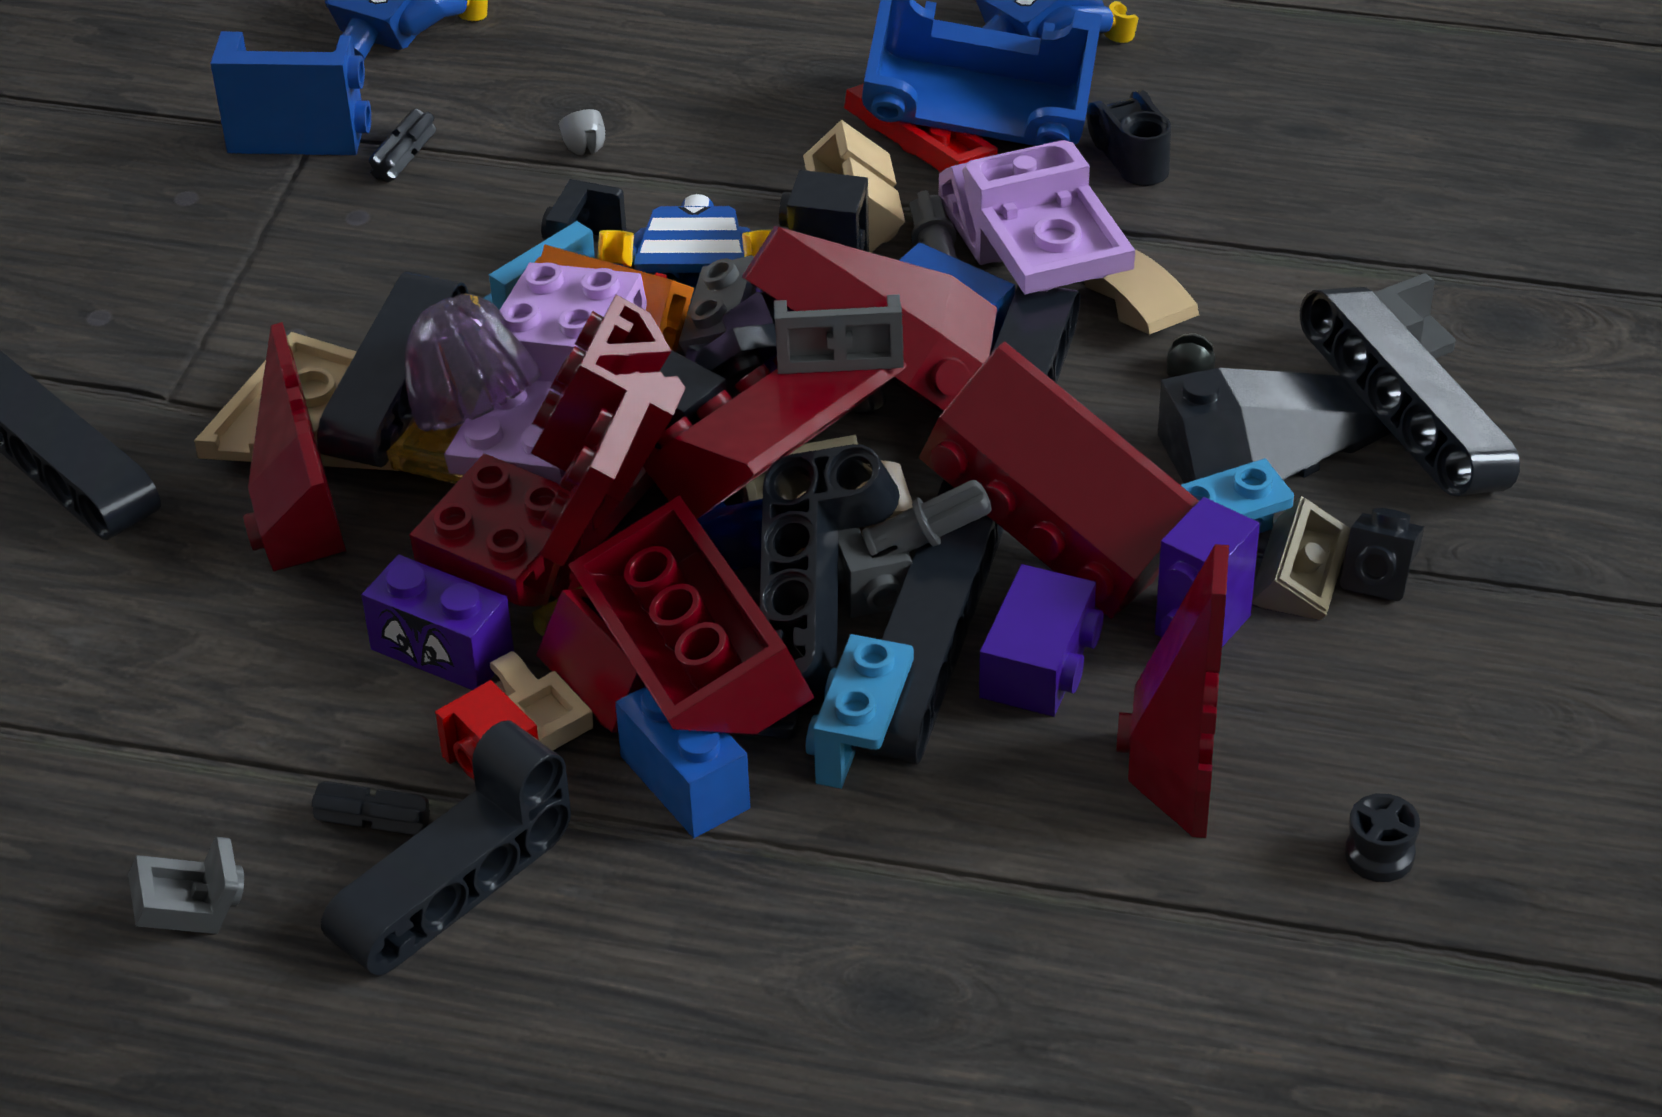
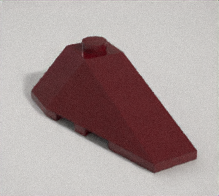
[741,226,997,413]
[243,322,346,572]
[1116,544,1229,838]

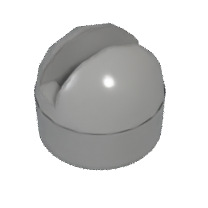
[559,109,605,156]

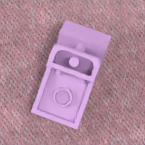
[939,140,1135,295]
[444,262,647,484]

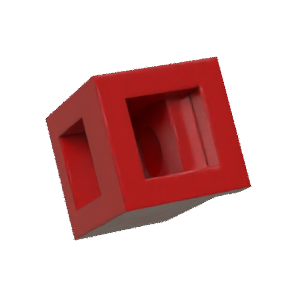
[435,680,539,779]

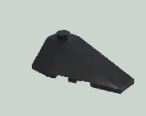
[1158,368,1391,484]

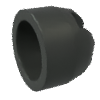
[1166,333,1215,378]

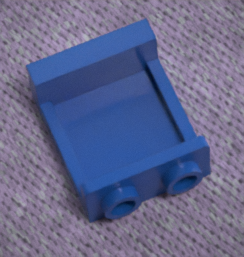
[210,31,371,155]

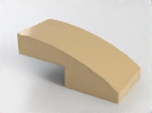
[1084,250,1199,334]

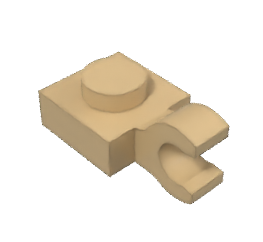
[490,651,593,750]

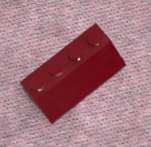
[919,341,1199,619]
[643,356,908,520]
[568,495,814,734]

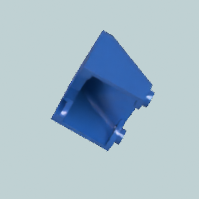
[862,0,1102,146]

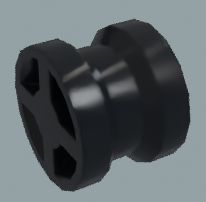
[1345,793,1420,882]

